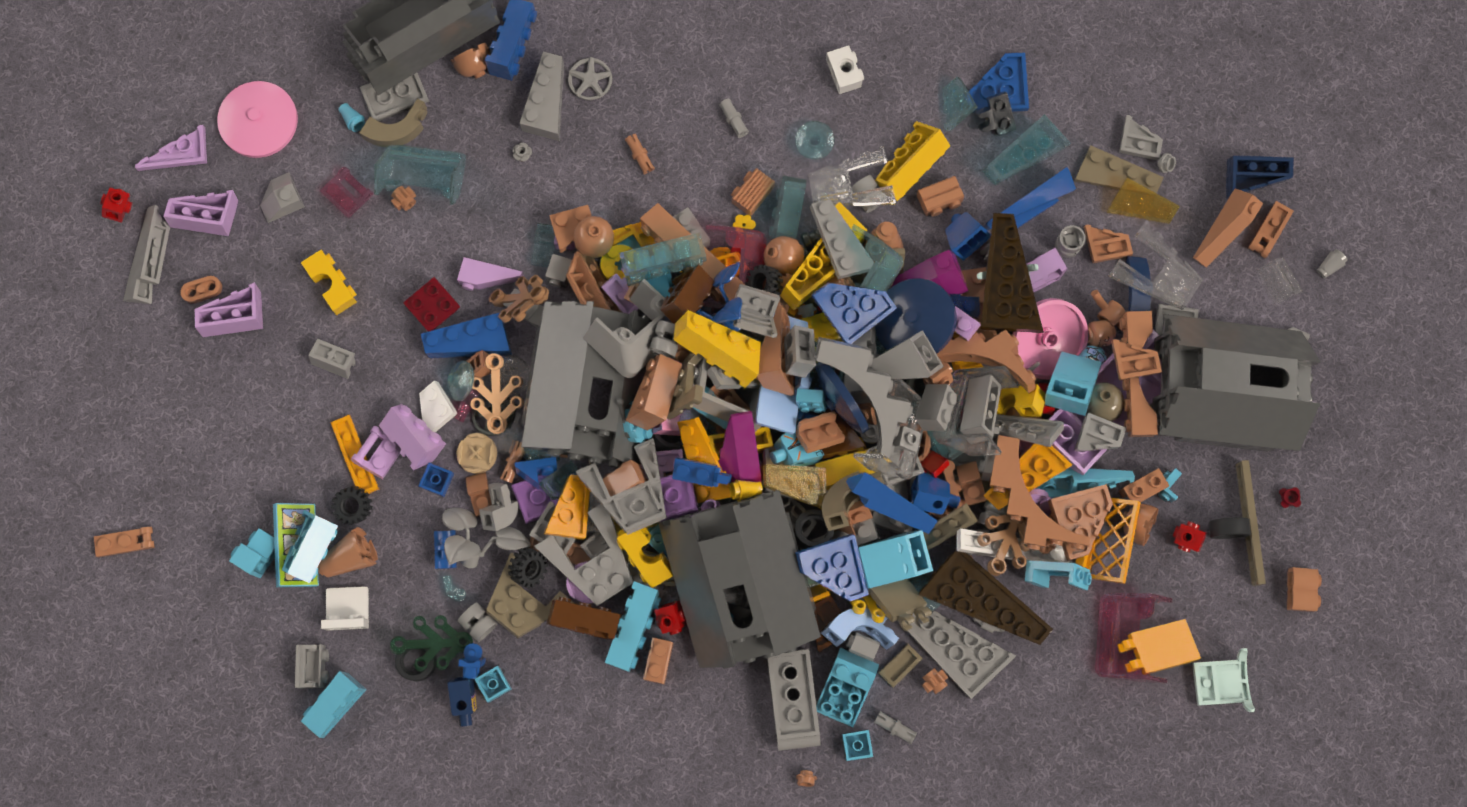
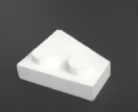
[419,381,458,432]

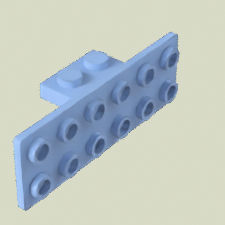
[755,313,812,434]

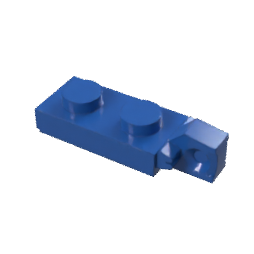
[672,457,732,487]

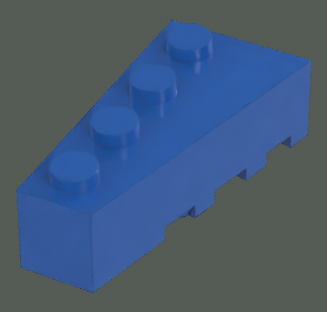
[485,0,537,81]
[421,313,512,358]

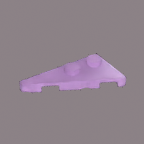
[135,125,207,171]

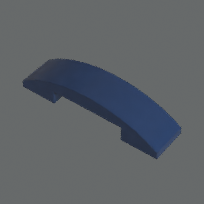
[1126,256,1151,312]

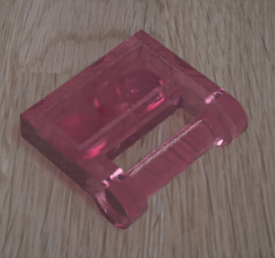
[320,166,374,219]

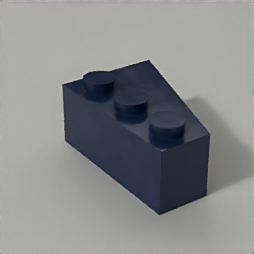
[1226,156,1294,199]

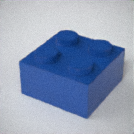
[419,463,454,497]

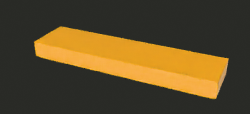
[330,415,380,494]

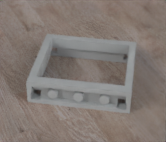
[692,357,761,432]

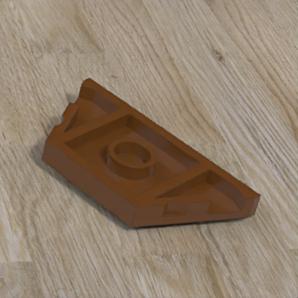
[814,408,867,459]

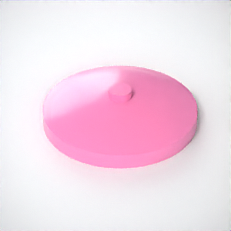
[217,81,298,158]
[1013,298,1088,380]

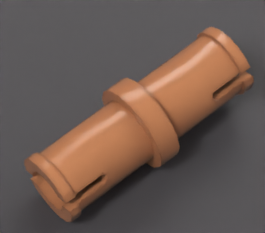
[625,134,655,174]
[500,441,527,483]

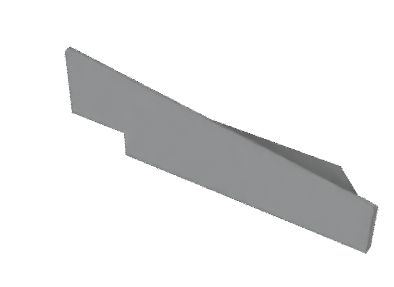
[123,205,170,304]

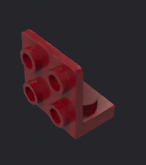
[403,277,460,332]

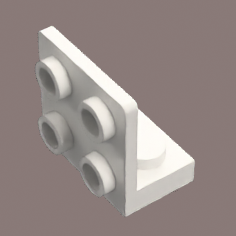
[321,587,369,631]

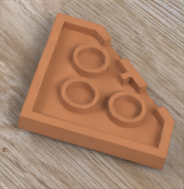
[1048,484,1113,561]

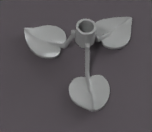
[442,508,531,568]

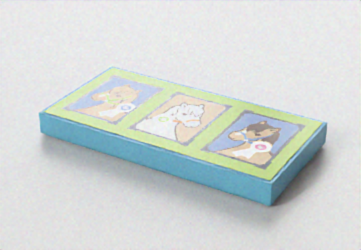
[273,503,319,587]

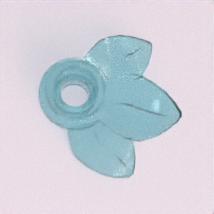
[523,448,561,462]

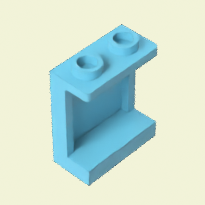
[1025,560,1092,590]

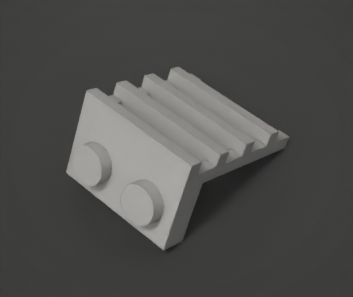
[732,284,780,338]

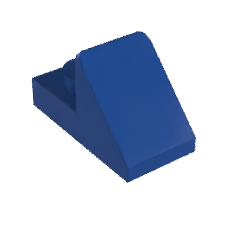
[515,457,558,489]

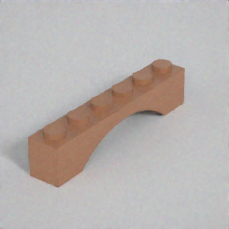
[1120,311,1158,437]

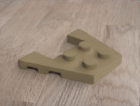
[667,351,703,420]
[486,553,574,638]

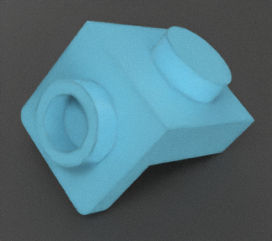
[1158,468,1182,503]

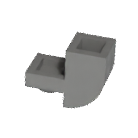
[479,483,518,531]

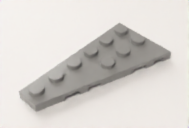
[907,609,1016,699]

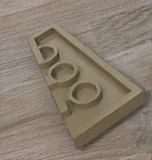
[1074,145,1164,196]

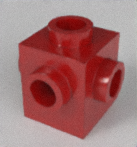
[100,188,132,223]
[1173,521,1208,553]
[654,600,687,635]

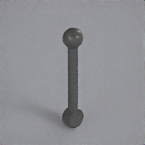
[616,397,629,437]

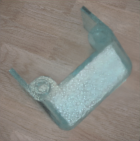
[374,145,466,205]
[812,224,903,294]

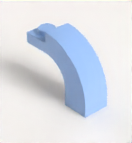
[821,608,899,650]

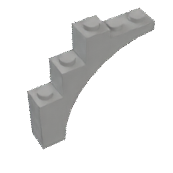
[814,337,913,463]

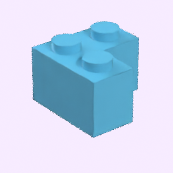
[229,528,275,579]

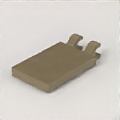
[866,579,932,631]

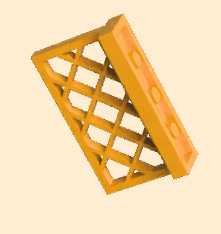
[1076,498,1141,584]

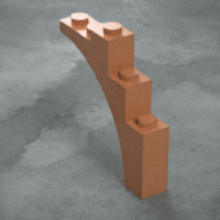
[937,330,1036,393]
[990,435,1091,551]

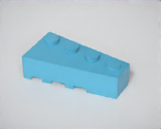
[605,581,661,672]

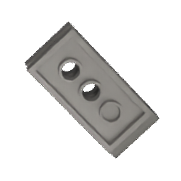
[767,649,821,751]

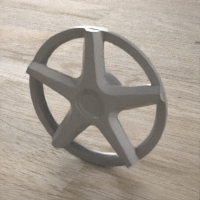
[568,57,612,100]

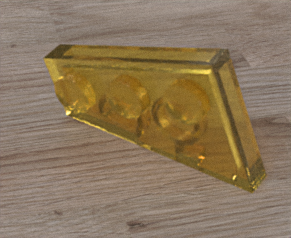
[1106,177,1180,224]

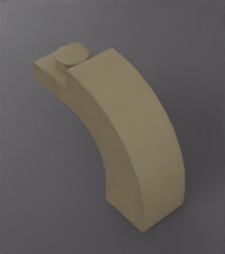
[359,98,427,147]
[822,471,885,531]

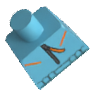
[770,425,824,470]

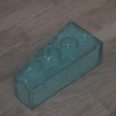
[982,114,1071,186]
[619,233,707,286]

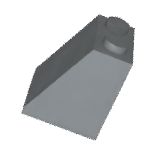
[870,330,944,380]

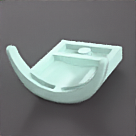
[1192,648,1255,712]

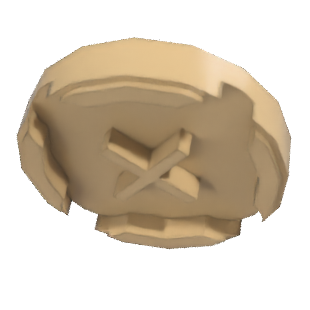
[456,433,497,474]

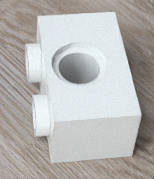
[826,46,864,94]

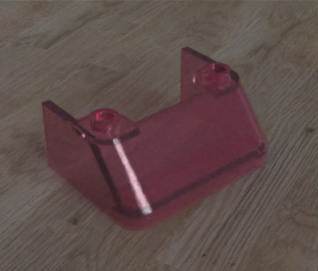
[702,225,766,309]
[1095,593,1172,683]

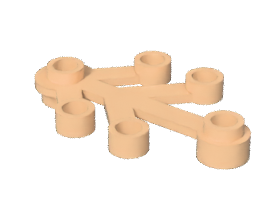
[470,354,524,434]

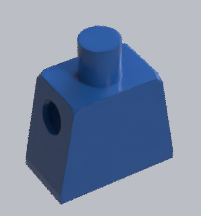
[945,212,991,261]
[911,473,960,515]

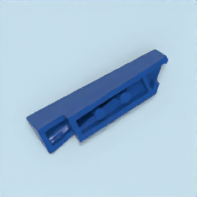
[984,167,1076,230]
[846,473,937,534]

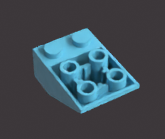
[1045,352,1102,416]
[858,530,933,588]
[816,648,879,727]

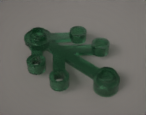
[389,615,473,671]

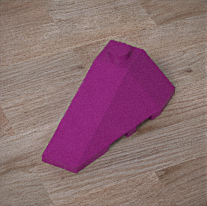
[891,250,969,298]
[718,411,762,485]

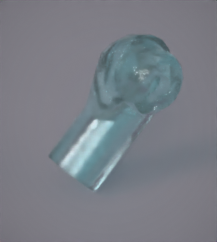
[442,575,466,602]

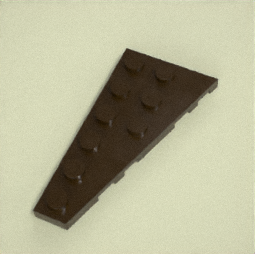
[981,213,1044,333]
[918,548,1053,645]

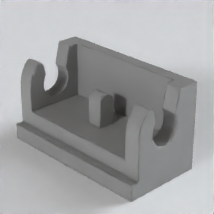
[308,339,356,379]

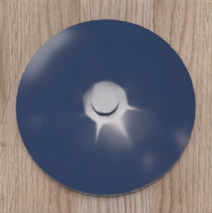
[875,278,957,354]
[815,362,869,434]

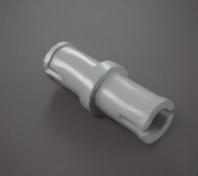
[719,99,749,138]
[874,711,917,745]

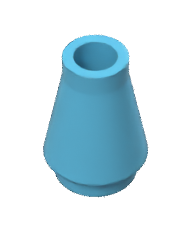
[339,103,366,132]

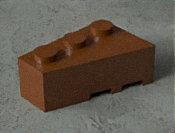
[660,264,714,324]
[546,597,620,640]

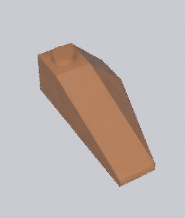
[1193,189,1263,267]
[755,305,795,396]

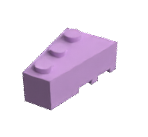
[163,190,238,236]
[1026,248,1067,292]
[194,282,263,337]
[379,404,446,470]

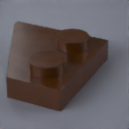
[814,595,842,652]

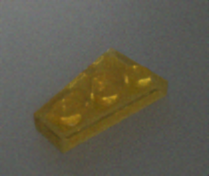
[763,464,826,509]

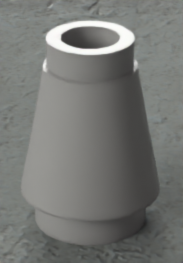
[1316,249,1348,279]

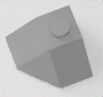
[260,172,305,223]

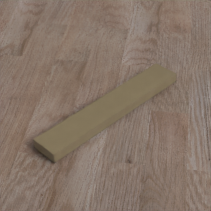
[1236,460,1266,586]

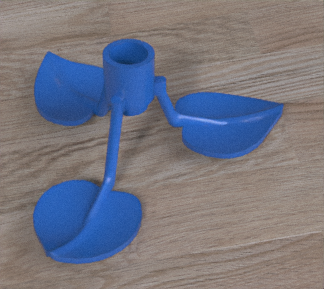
[696,262,743,332]

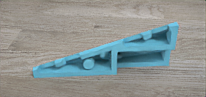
[1036,468,1135,499]

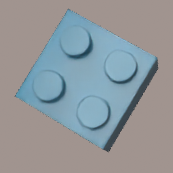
[796,389,827,413]
[475,666,512,703]
[842,730,873,761]

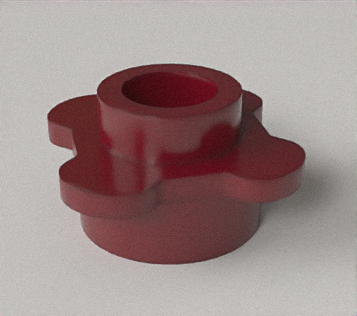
[1279,487,1301,508]

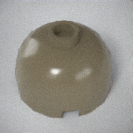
[1086,382,1124,422]

